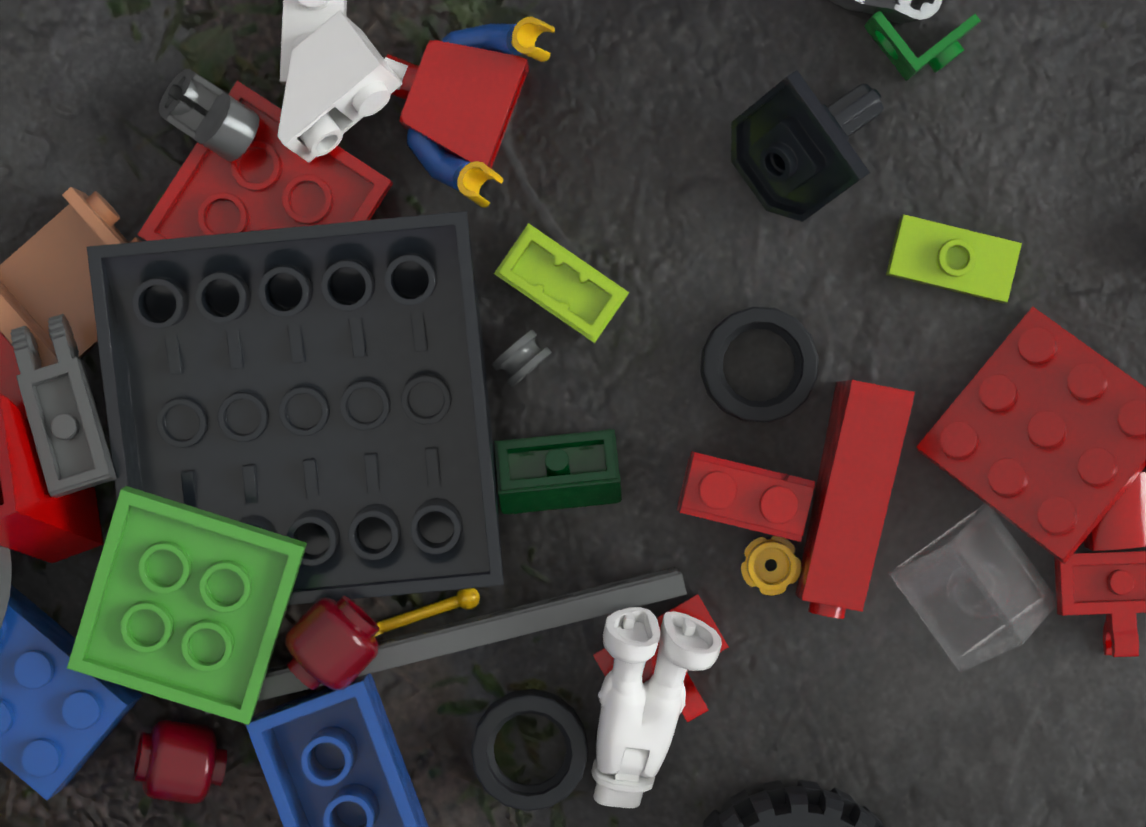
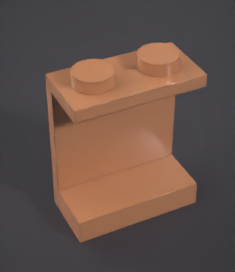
[0,187,141,367]

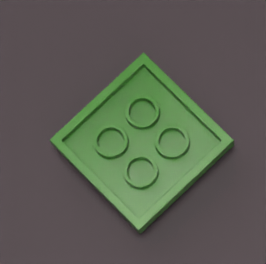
[67,486,307,725]

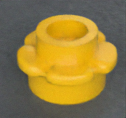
[741,536,801,596]

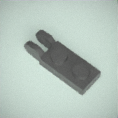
[10,314,117,498]

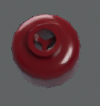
[286,596,379,690]
[133,720,227,804]

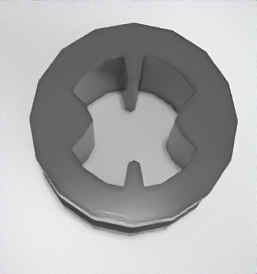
[491,330,552,388]

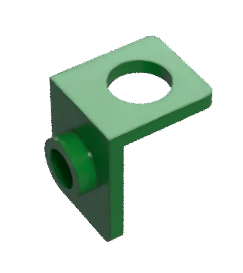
[864,11,981,81]

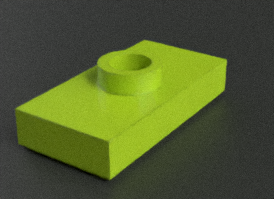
[886,214,1022,304]
[494,223,629,344]

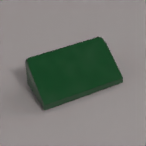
[494,429,622,514]

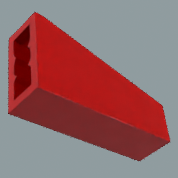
[795,380,915,619]

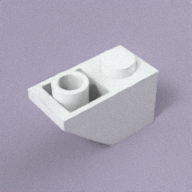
[277,10,403,163]

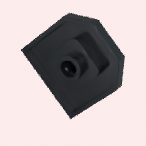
[731,70,884,222]

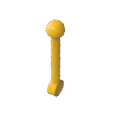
[375,588,480,636]

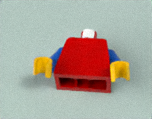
[384,17,555,208]

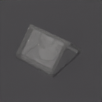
[889,503,1057,672]

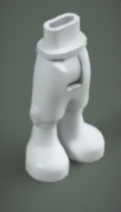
[591,607,722,808]

